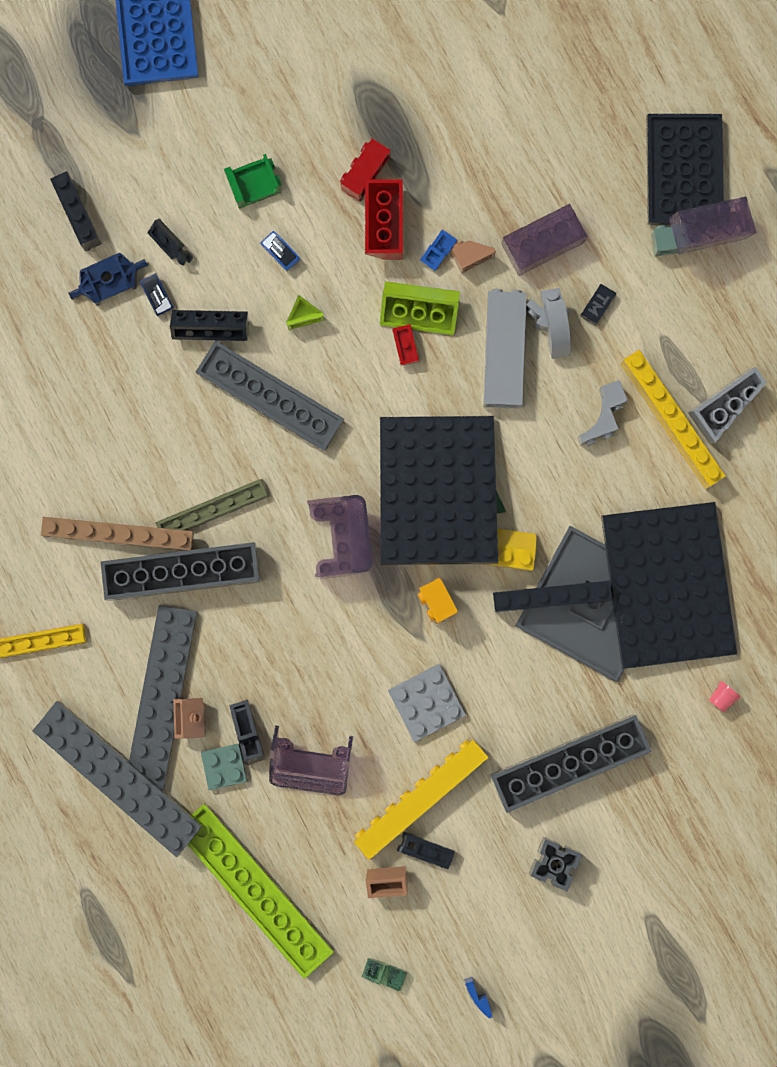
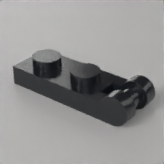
[397,832,455,870]

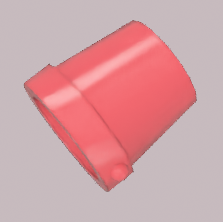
[709,680,741,713]

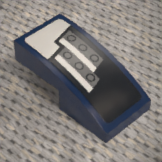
[139,273,174,316]

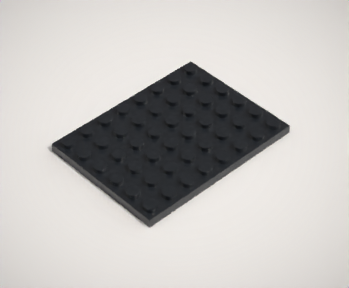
[380,416,498,565]
[601,502,737,669]

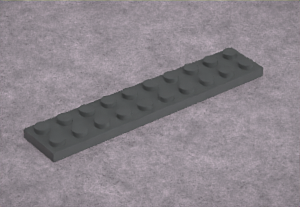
[129,605,197,792]
[32,701,203,857]

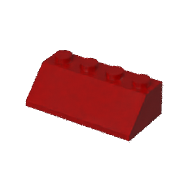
[365,179,403,260]

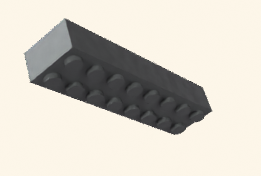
[100,542,261,601]
[490,715,652,813]

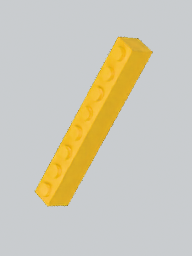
[620,349,725,489]
[354,739,488,860]

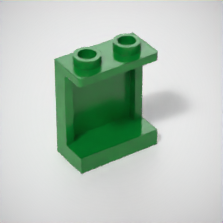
[224,154,282,209]

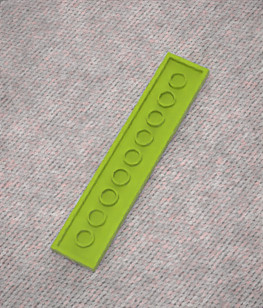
[188,803,334,979]

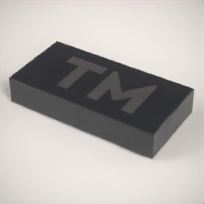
[580,284,617,326]

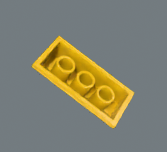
[479,528,536,572]

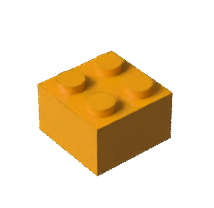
[417,577,458,624]

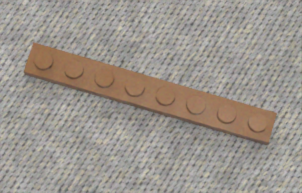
[41,517,194,551]

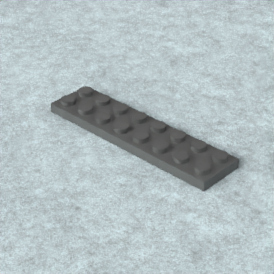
[195,340,344,451]

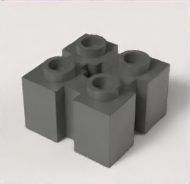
[529,837,582,892]

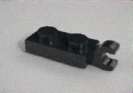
[147,218,193,266]

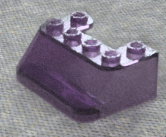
[307,495,373,580]

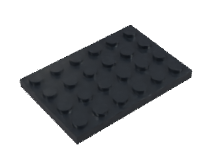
[646,114,724,225]

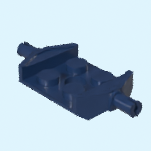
[68,253,148,306]

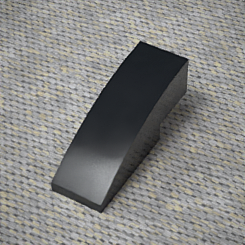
[229,699,266,765]

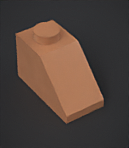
[451,240,496,274]

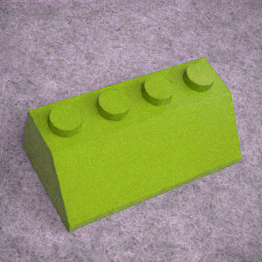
[380,281,460,335]

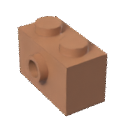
[173,698,206,739]
[366,866,408,898]

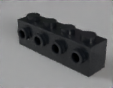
[170,310,249,341]

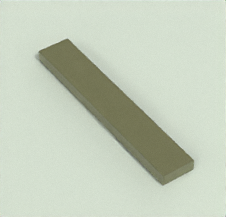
[155,479,269,531]

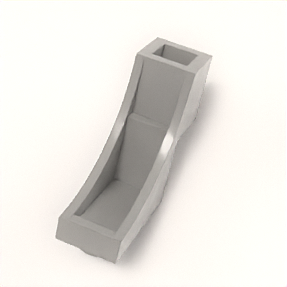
[578,380,628,446]

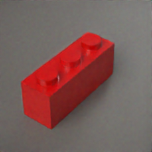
[340,138,391,202]

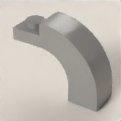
[541,288,571,359]

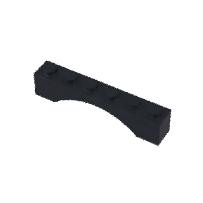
[493,581,612,613]

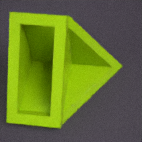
[286,294,325,330]

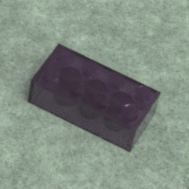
[669,196,757,255]
[501,203,587,276]

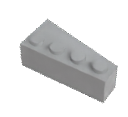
[688,367,767,444]

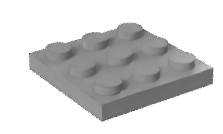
[388,664,466,742]

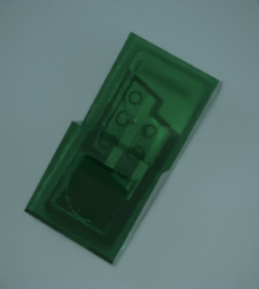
[362,958,408,991]

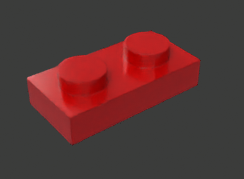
[392,324,420,366]

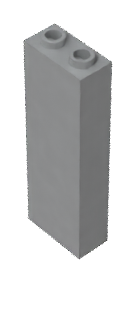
[483,289,526,409]

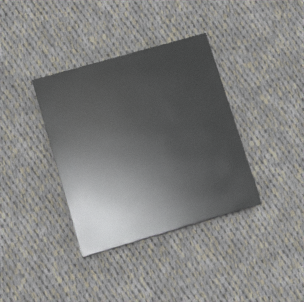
[515,526,624,682]

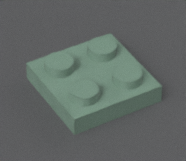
[201,743,247,790]

